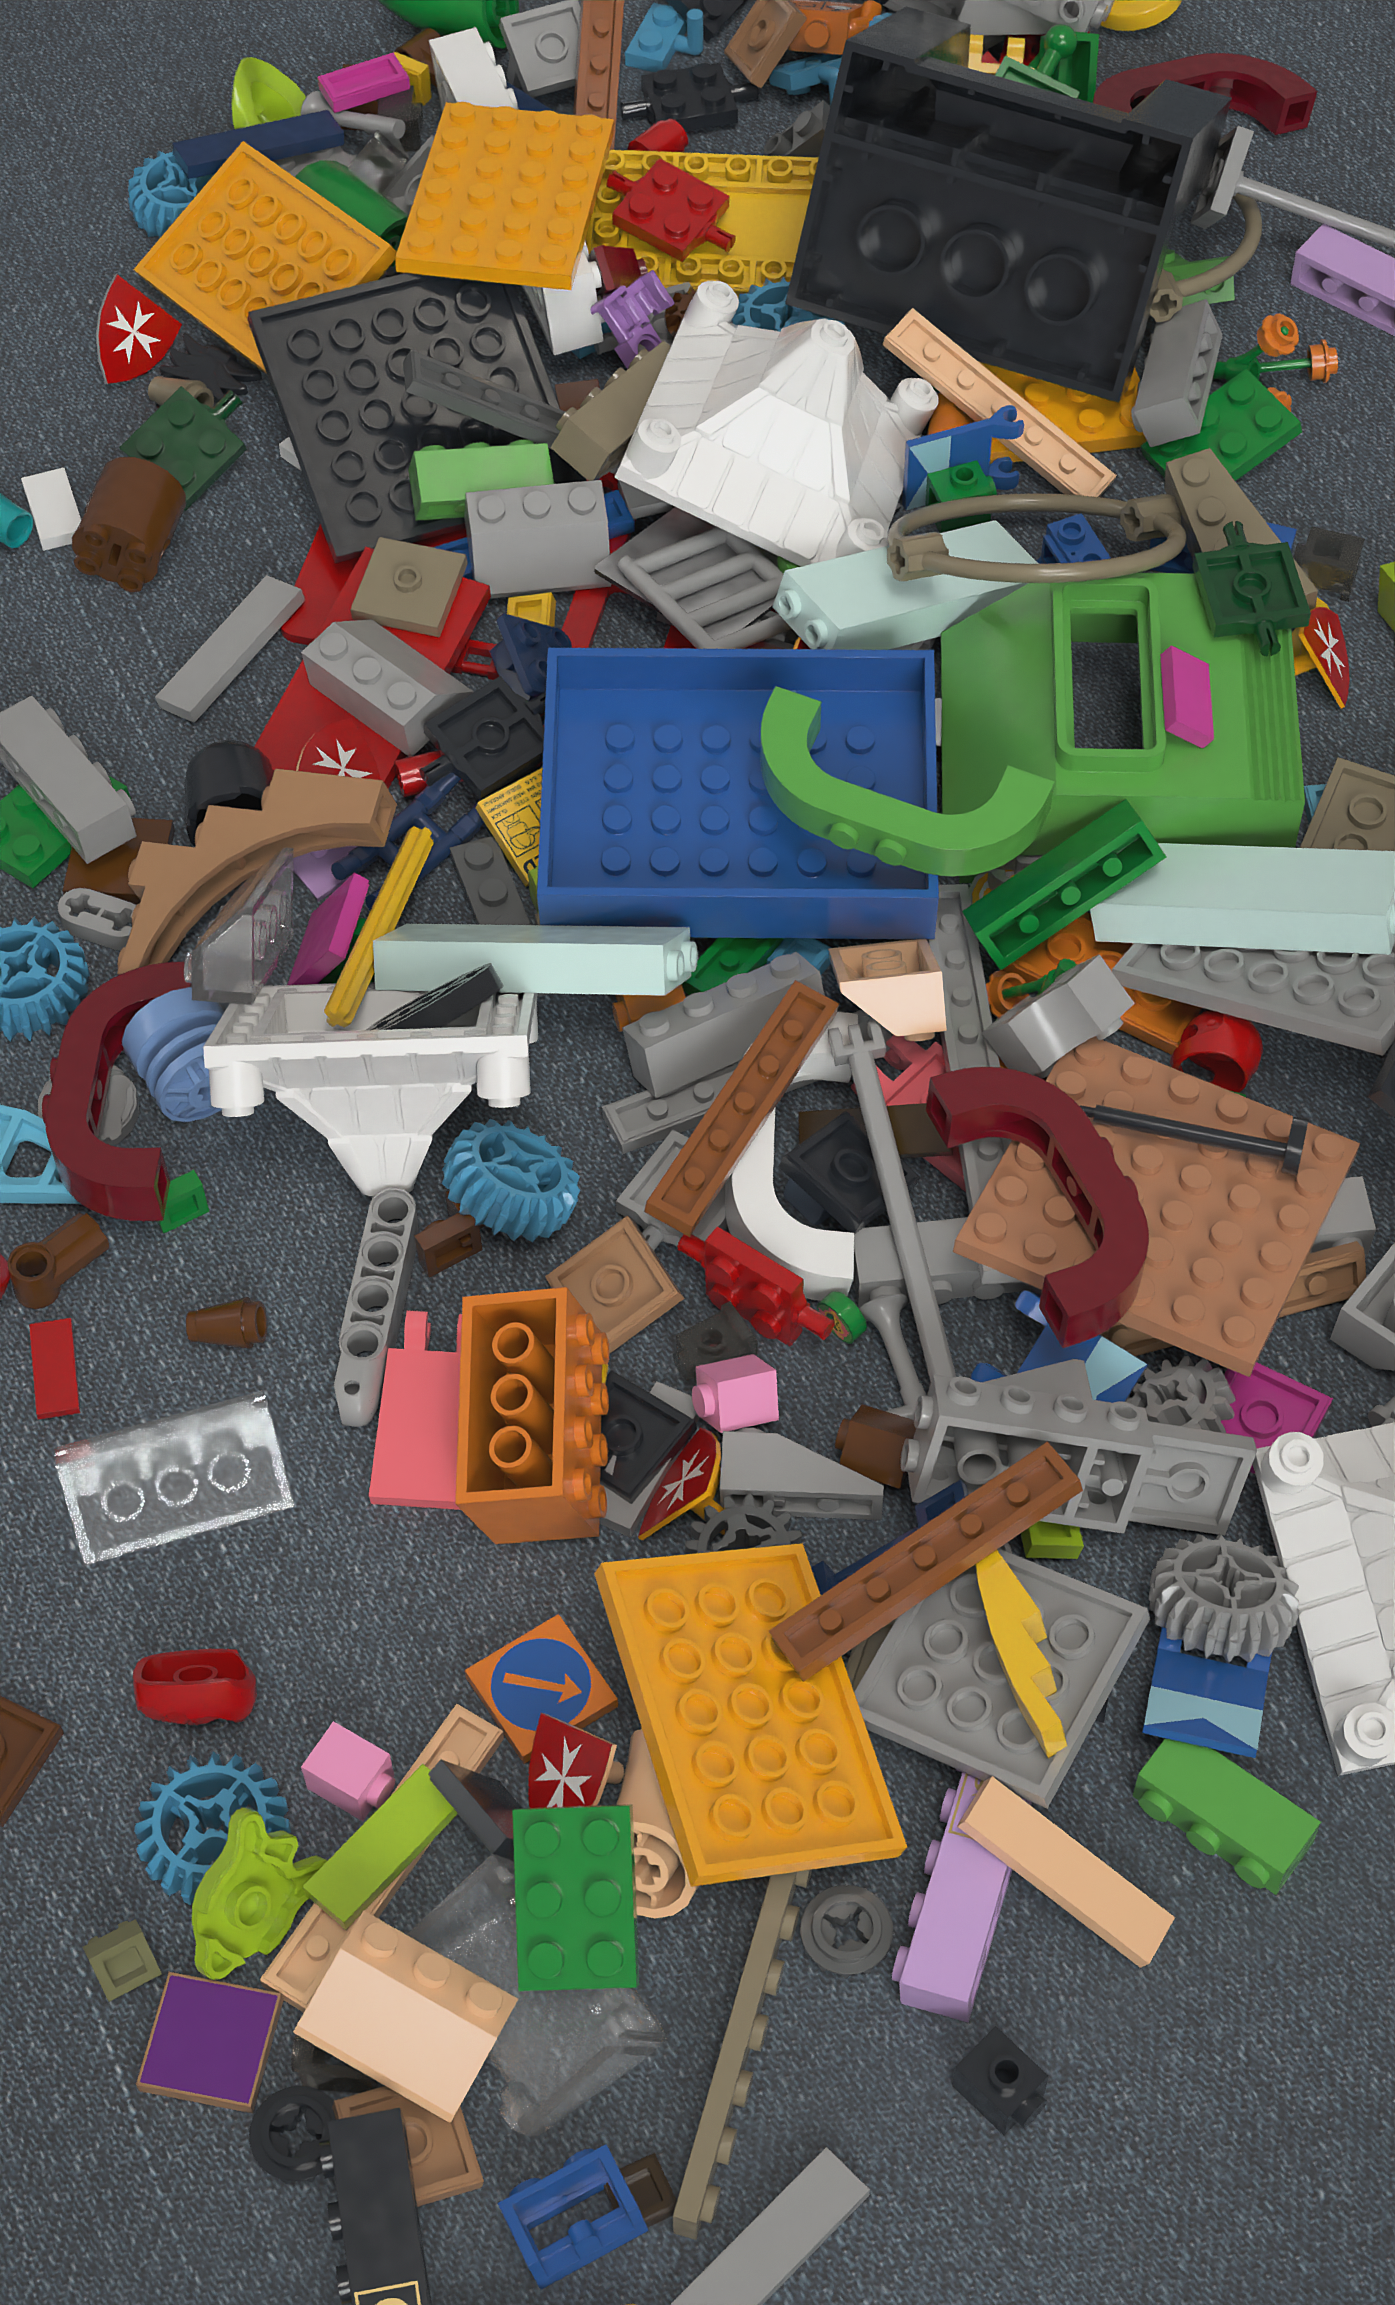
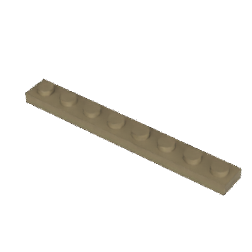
[673,1870,812,2240]

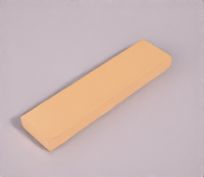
[957,1776,1175,1968]

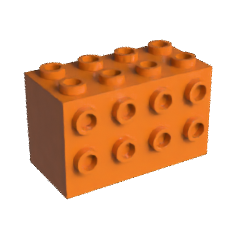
[455,1287,610,1544]

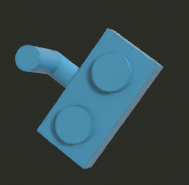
[625,2,704,73]
[769,53,842,104]

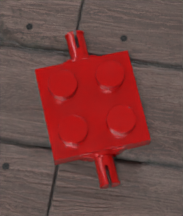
[606,158,736,262]
[677,1226,835,1347]

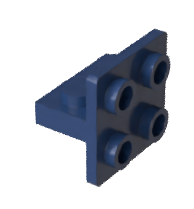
[489,613,572,721]

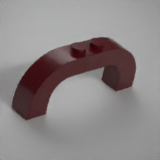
[1093,53,1318,135]
[42,961,202,1221]
[926,1067,1149,1348]

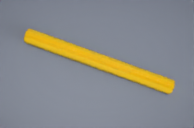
[324,826,434,1028]

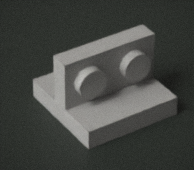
[499,0,581,97]

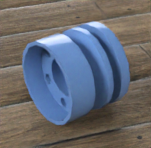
[122,987,224,1122]

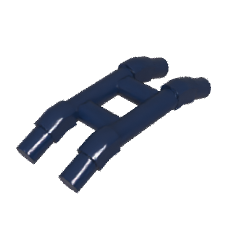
[331,772,484,911]

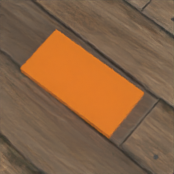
[999,912,1202,1055]

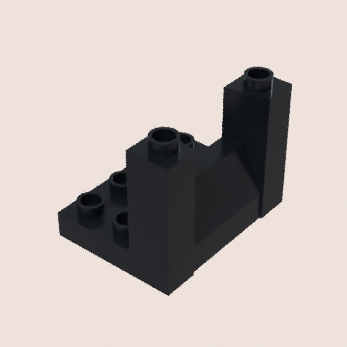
[785,6,1232,403]

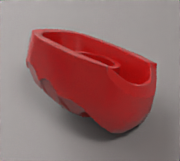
[133,1649,257,1725]

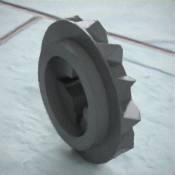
[800,1885,893,1979]

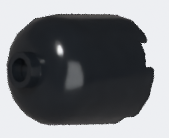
[184,740,274,847]

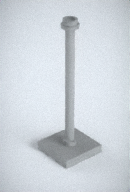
[1190,126,1395,249]

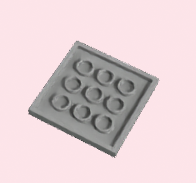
[854,1548,1150,1809]

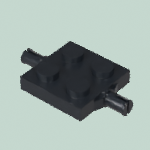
[620,63,759,132]
[419,676,546,800]

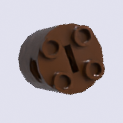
[72,457,186,592]

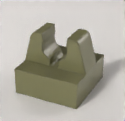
[83,1919,162,2002]

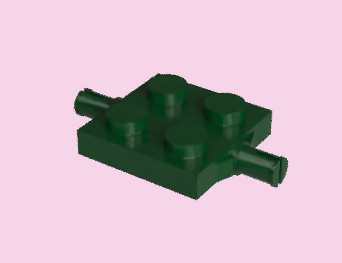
[119,386,247,511]
[1192,521,1311,656]

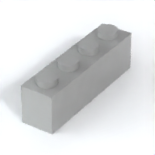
[1131,299,1223,447]
[0,695,137,864]
[622,952,825,1098]

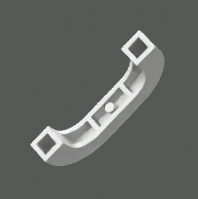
[725,1012,858,1301]

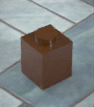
[835,1404,916,1488]

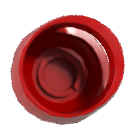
[1169,1010,1263,1093]

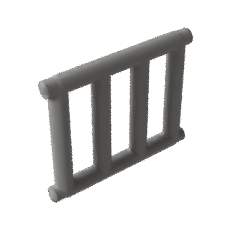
[617,525,792,649]

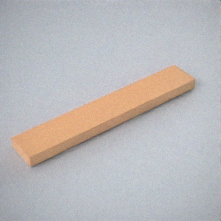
[883,308,1117,497]
[260,1704,504,2013]

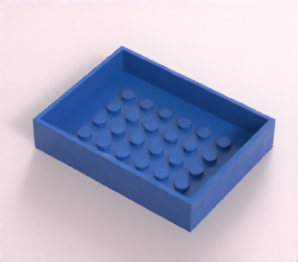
[537,648,939,939]

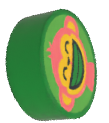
[817,1291,867,1344]

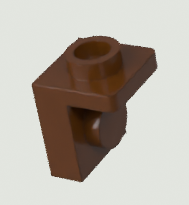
[414,1190,485,1278]

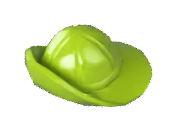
[231,57,306,129]

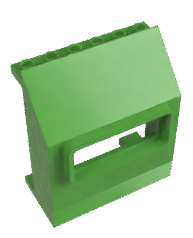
[941,573,1305,883]

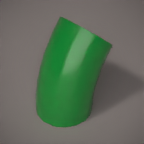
[378,0,519,49]
[295,160,409,267]

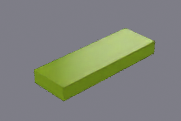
[302,1764,458,1930]

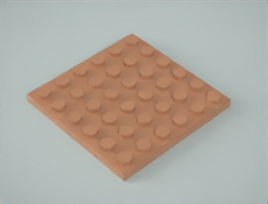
[953,1037,1360,1377]

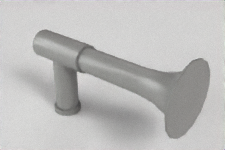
[301,91,409,168]
[859,1294,926,1420]

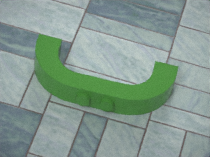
[760,686,1055,877]

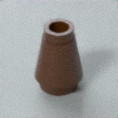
[186,1297,267,1349]

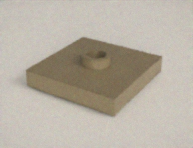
[350,537,468,637]

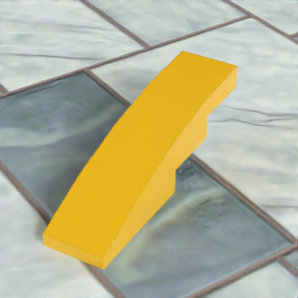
[976,1550,1067,1758]

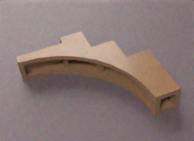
[117,769,397,975]

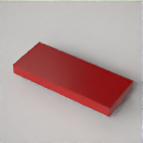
[29,1318,81,1420]

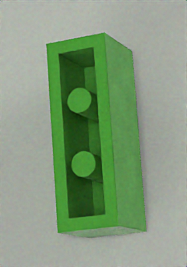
[408,440,554,520]
[1133,1738,1321,1895]

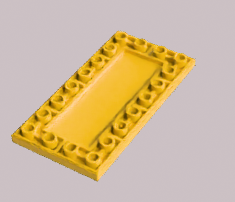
[585,150,819,299]

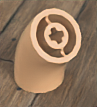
[616,1729,699,1919]

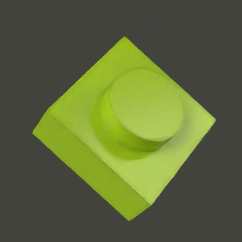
[1021,1521,1084,1559]

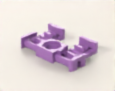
[591,270,674,369]

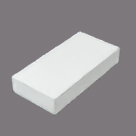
[21,468,81,551]

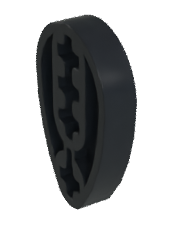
[367,963,504,1030]

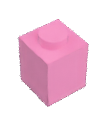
[692,1354,779,1433]
[301,1721,395,1821]

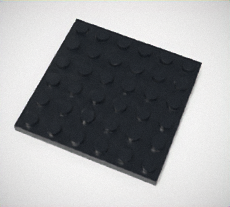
[247,273,586,564]

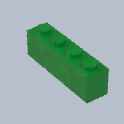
[962,799,1167,970]

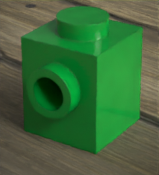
[925,460,997,533]

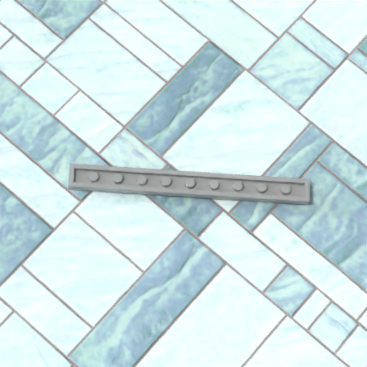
[927,884,1022,1284]

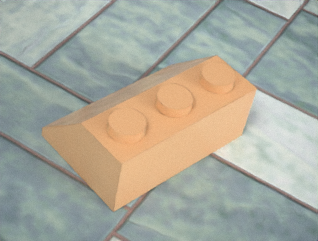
[828,939,947,1041]
[293,1910,518,2123]

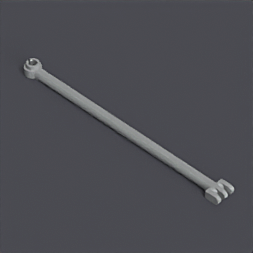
[828,1020,1012,1554]

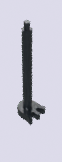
[1080,1105,1309,1176]

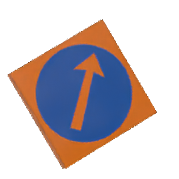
[465,1614,618,1764]

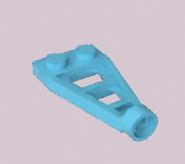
[0,1105,81,1204]

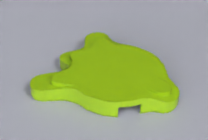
[191,1808,327,1980]

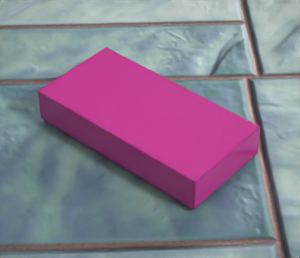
[317,53,410,113]
[1160,645,1214,748]

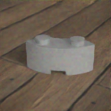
[982,954,1135,1079]

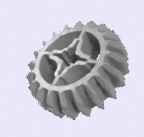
[1148,1533,1300,1663]

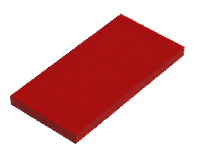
[254,547,491,789]

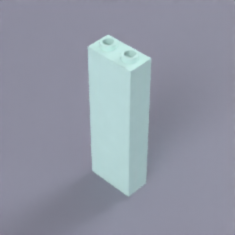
[773,520,1038,650]
[1090,843,1395,955]
[373,924,698,995]

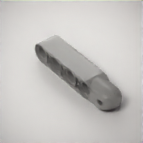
[334,1188,419,1427]

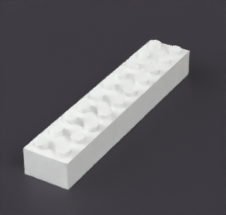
[429,27,605,355]

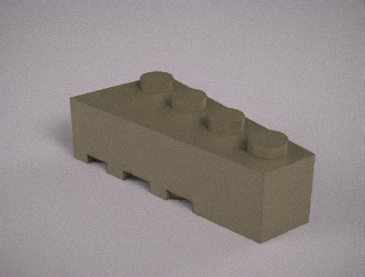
[551,340,671,481]
[1164,448,1318,610]

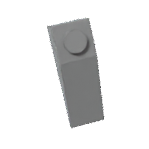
[720,1428,884,1520]

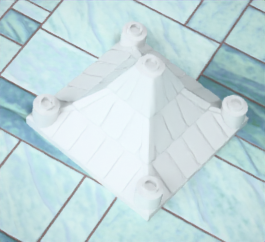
[614,281,939,566]
[203,982,538,1198]
[1253,1422,1395,1776]

